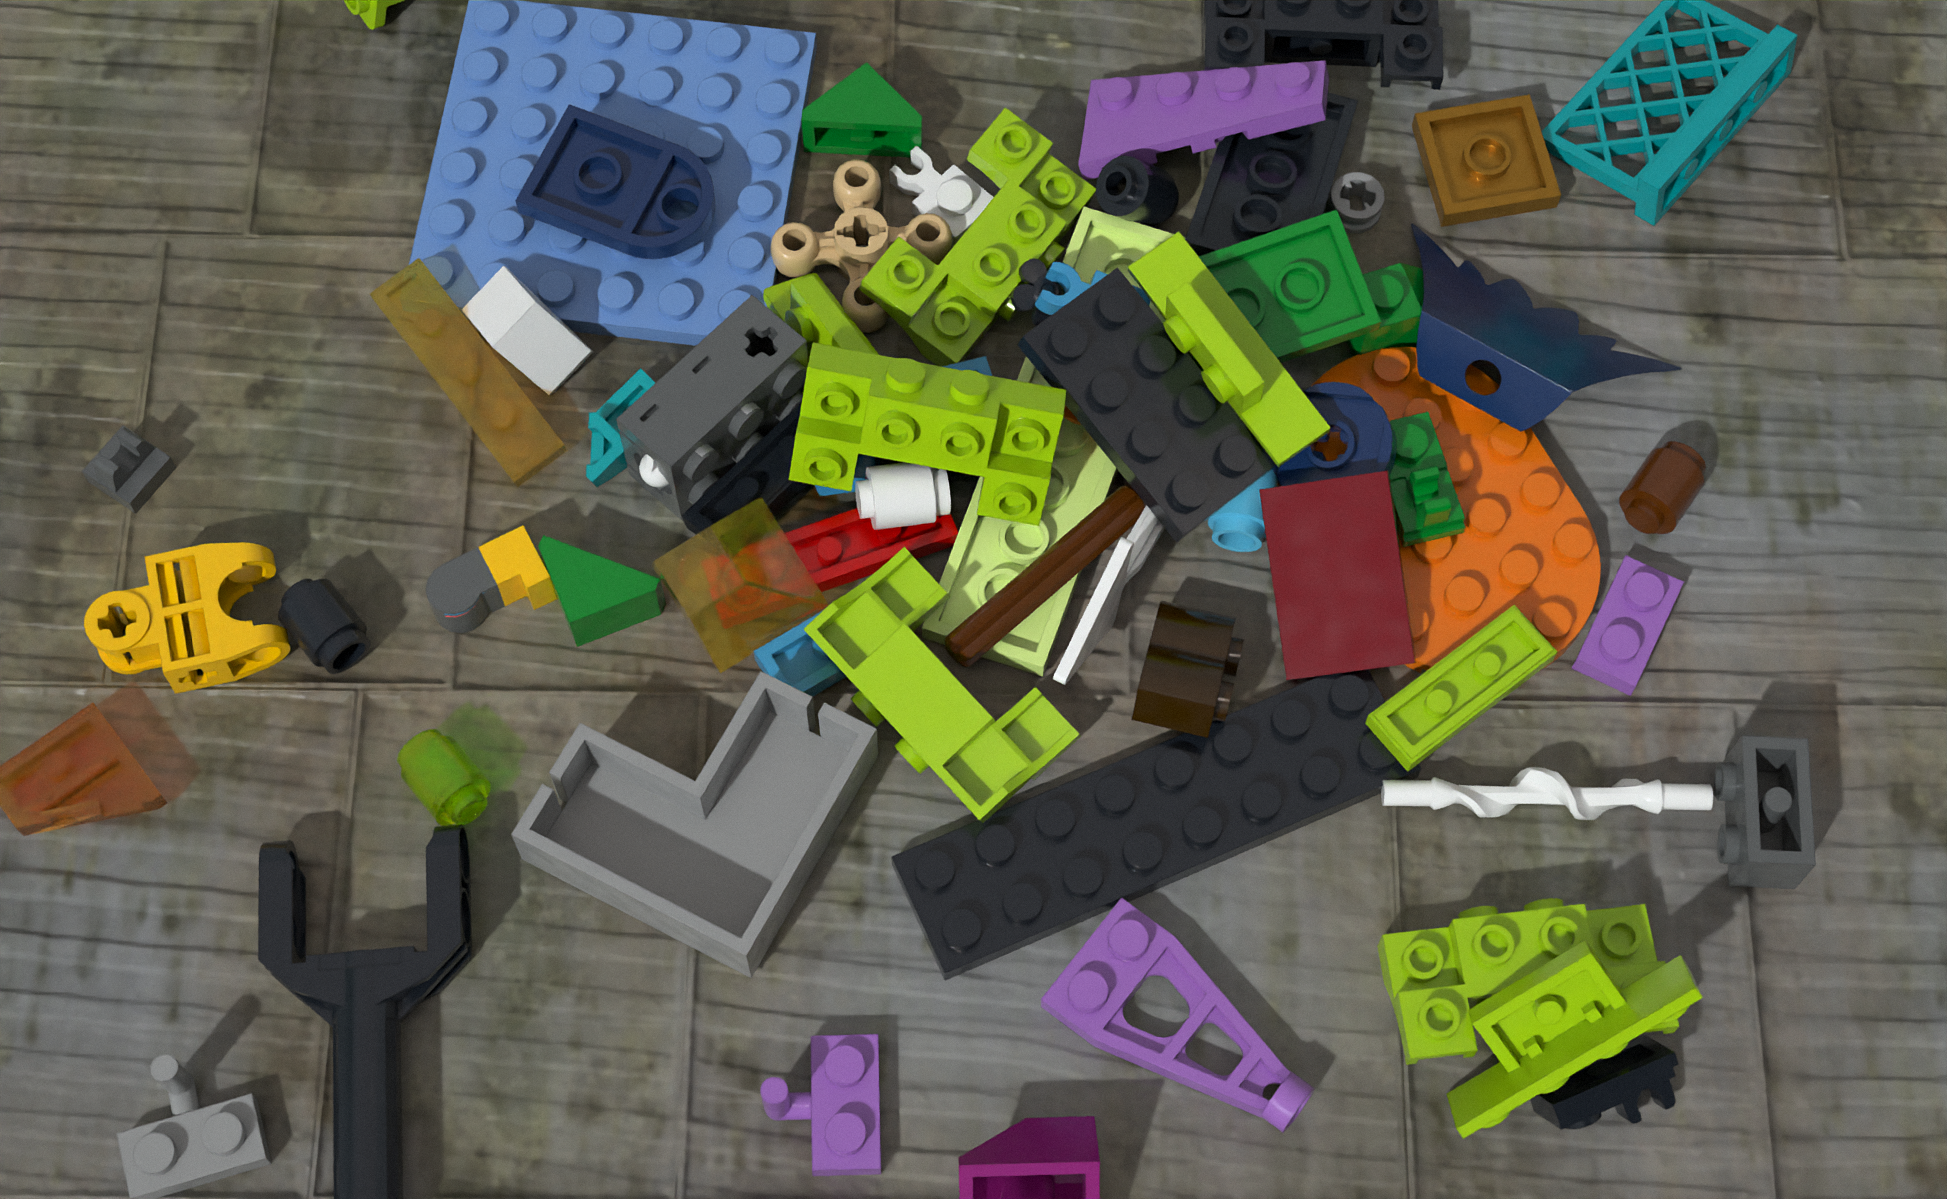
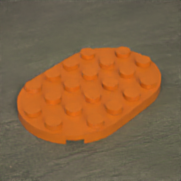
[1311,347,1601,673]

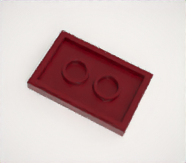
[1259,471,1416,680]

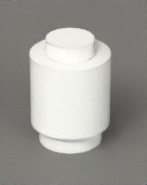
[855,462,951,530]

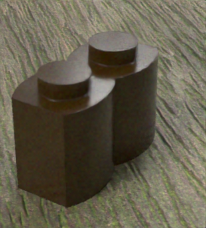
[1131,601,1244,738]

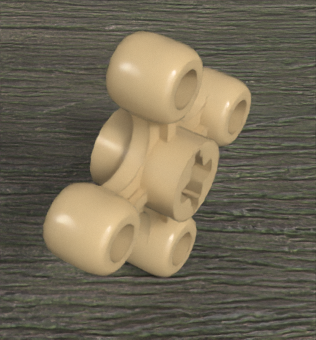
[771,159,952,333]

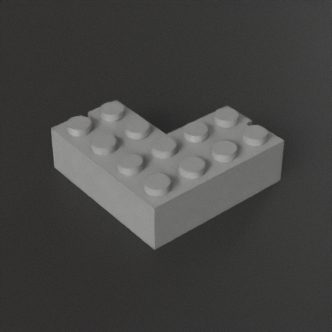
[511,671,878,978]

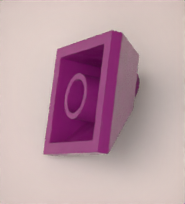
[958,1116,1100,1199]

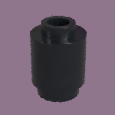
[1096,156,1179,226]
[278,579,371,674]

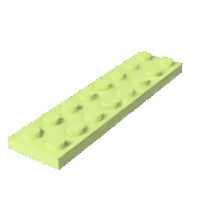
[922,207,1186,677]

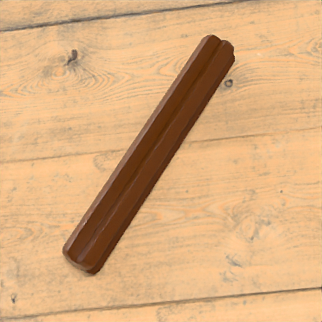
[944,486,1146,667]

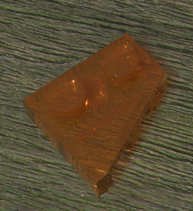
[0,702,167,836]

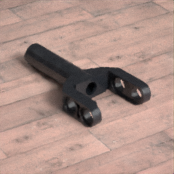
[258,824,472,1199]

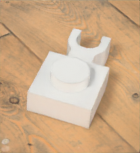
[889,146,994,247]

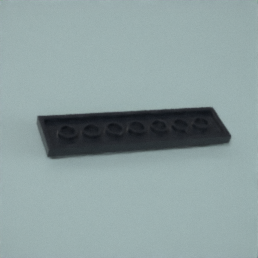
[891,669,1421,981]

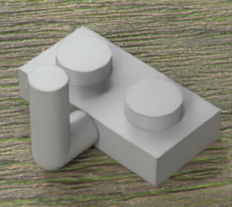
[116,1054,272,1199]

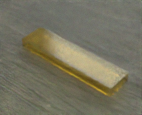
[369,258,567,487]

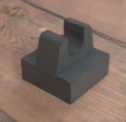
[82,425,177,514]

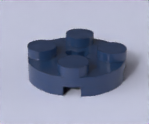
[1272,382,1397,486]

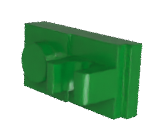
[1390,412,1466,547]

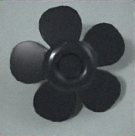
[1011,258,1064,326]

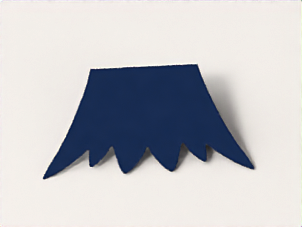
[1411,224,1681,432]

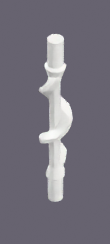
[1381,767,1713,820]

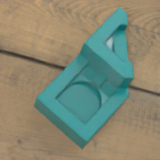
[586,368,655,487]

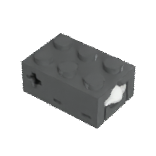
[616,295,809,520]

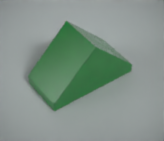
[801,62,923,158]
[538,535,666,647]

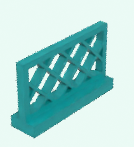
[1541,0,1798,226]

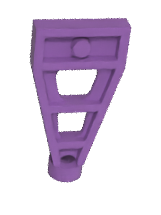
[1041,898,1315,1133]

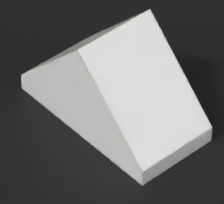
[462,266,593,396]

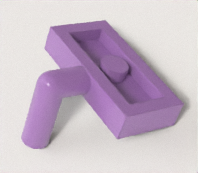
[760,1034,881,1176]

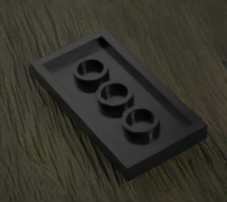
[1185,92,1358,257]
[1017,268,1276,542]

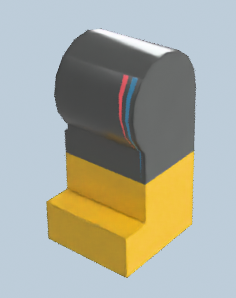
[425,525,557,633]

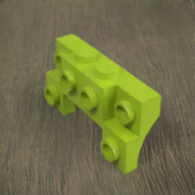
[859,107,1096,367]
[789,343,1066,526]
[804,547,1081,823]
[1377,898,1679,1065]

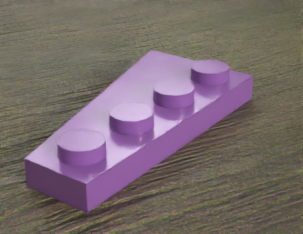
[1078,60,1329,181]

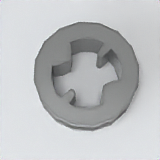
[1328,172,1385,234]

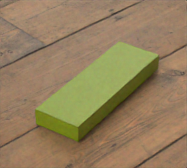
[1365,605,1557,771]

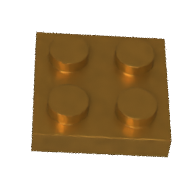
[1412,94,1561,227]

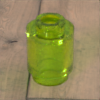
[397,729,491,826]

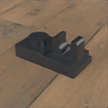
[1530,1035,1679,1130]

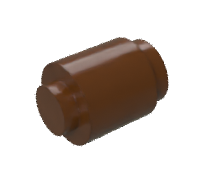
[1619,441,1706,534]

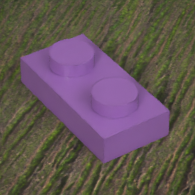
[1572,555,1684,696]

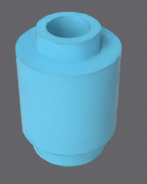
[1208,470,1279,552]

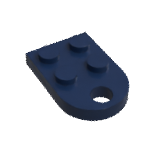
[515,104,716,259]

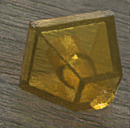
[652,497,829,674]

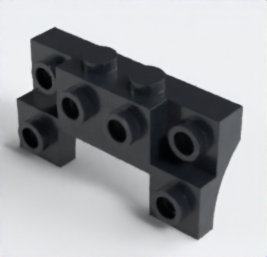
[1202,0,1444,90]

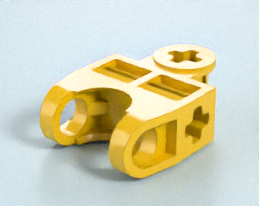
[84,542,290,694]

